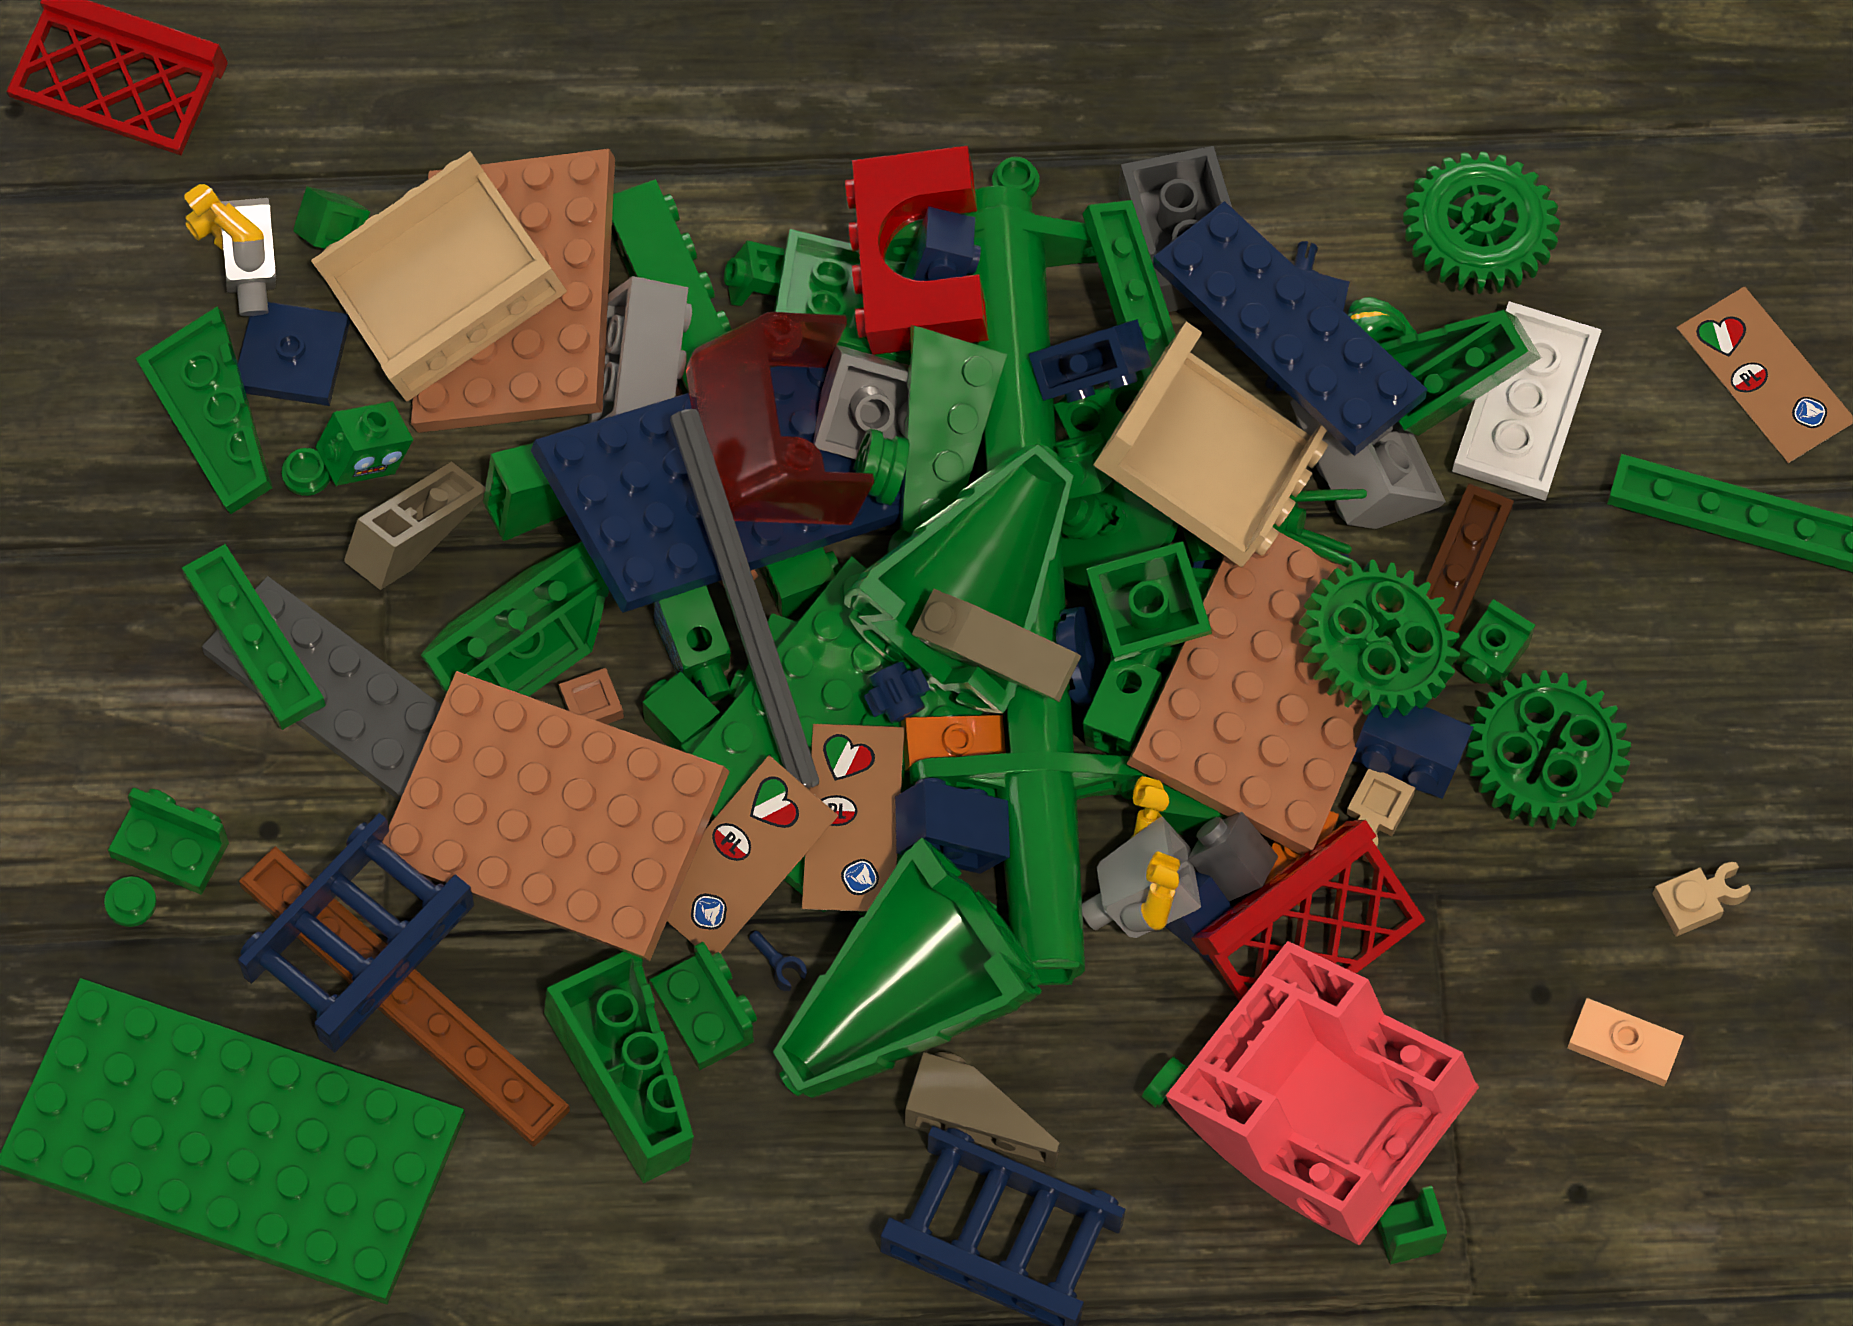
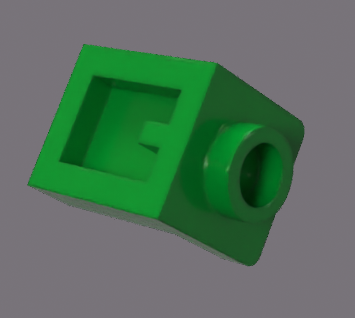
[724,240,785,307]

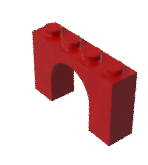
[845,146,989,355]

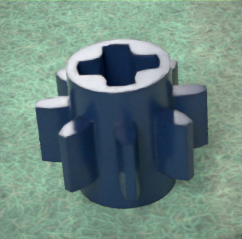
[864,662,931,724]

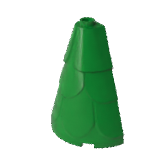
[844,444,1073,713]
[773,838,1042,1098]

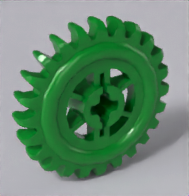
[1402,151,1561,294]

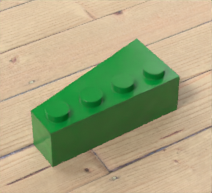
[544,951,694,1184]

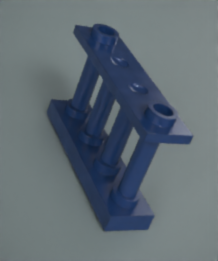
[238,813,474,1053]
[880,1126,1126,1326]

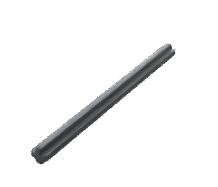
[670,409,819,790]

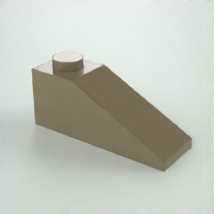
[344,461,485,590]
[912,589,1081,702]
[905,1052,1059,1169]

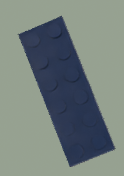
[1153,201,1427,456]

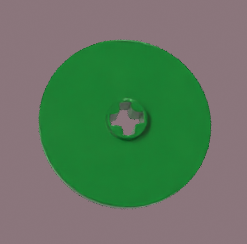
[1061,480,1179,590]

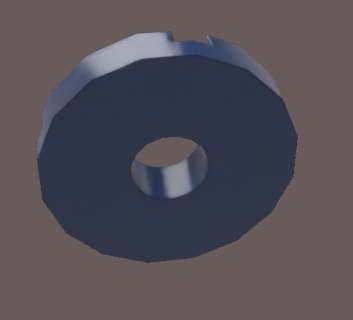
[1056,607,1105,707]

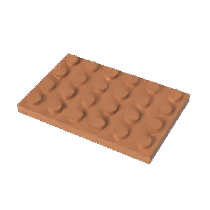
[411,149,615,433]
[1127,532,1389,855]
[382,671,730,961]

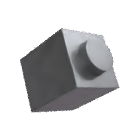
[1188,812,1278,901]

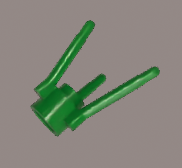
[1273,489,1367,568]

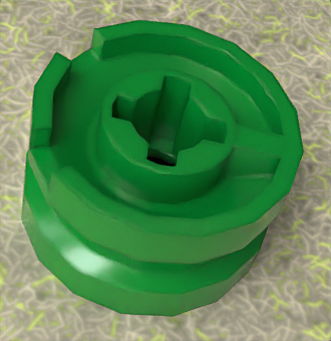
[850,429,910,506]

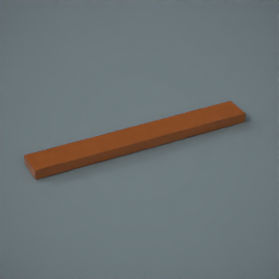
[239,846,570,1147]

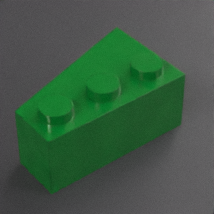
[1379,310,1541,436]

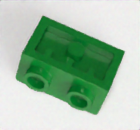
[108,787,229,895]
[650,942,757,1071]

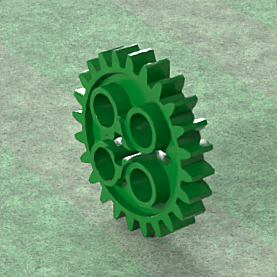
[1298,560,1460,718]
[1466,670,1631,829]

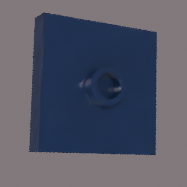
[238,302,350,406]

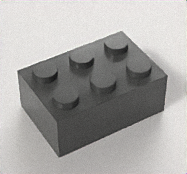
[1118,146,1232,312]

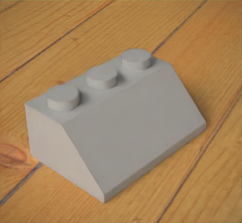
[588,276,692,423]
[813,344,910,459]
[1290,399,1446,529]

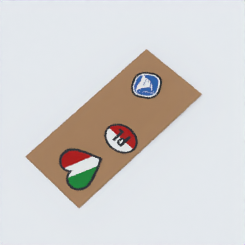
[1676,286,1853,463]
[802,724,904,911]
[667,755,839,955]

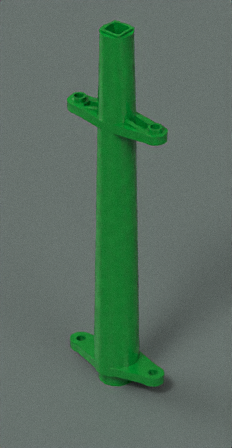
[885,186,1154,985]

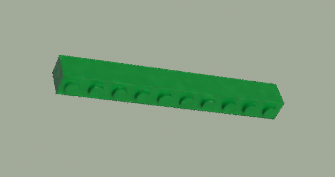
[611,179,841,618]

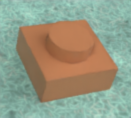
[559,668,624,724]

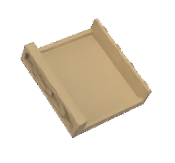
[311,151,567,402]
[1093,322,1329,567]

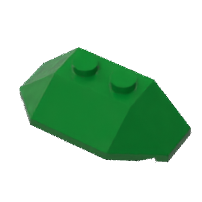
[421,542,609,696]

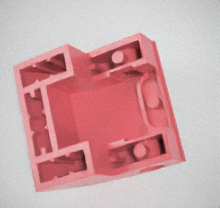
[1166,941,1479,1245]

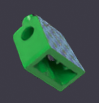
[653,586,731,702]

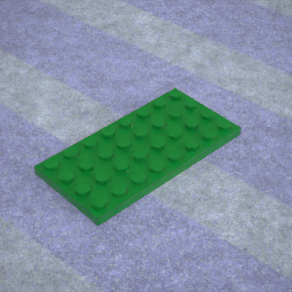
[0,978,466,1305]

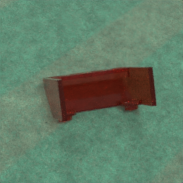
[686,312,874,525]

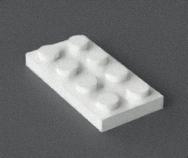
[1452,301,1601,501]

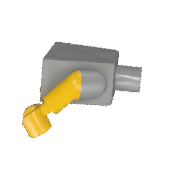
[184,184,276,316]
[1082,776,1201,938]

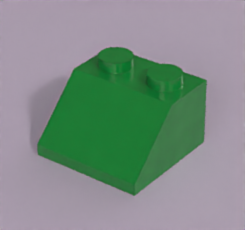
[1086,541,1212,662]

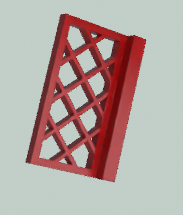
[6,0,228,156]
[1191,819,1426,1001]

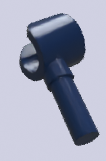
[749,931,807,991]

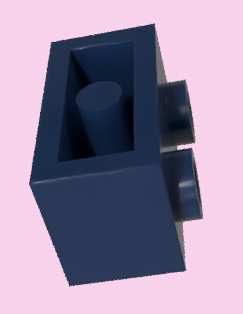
[902,206,981,281]
[1029,319,1152,403]
[1352,705,1473,799]
[895,778,1010,874]

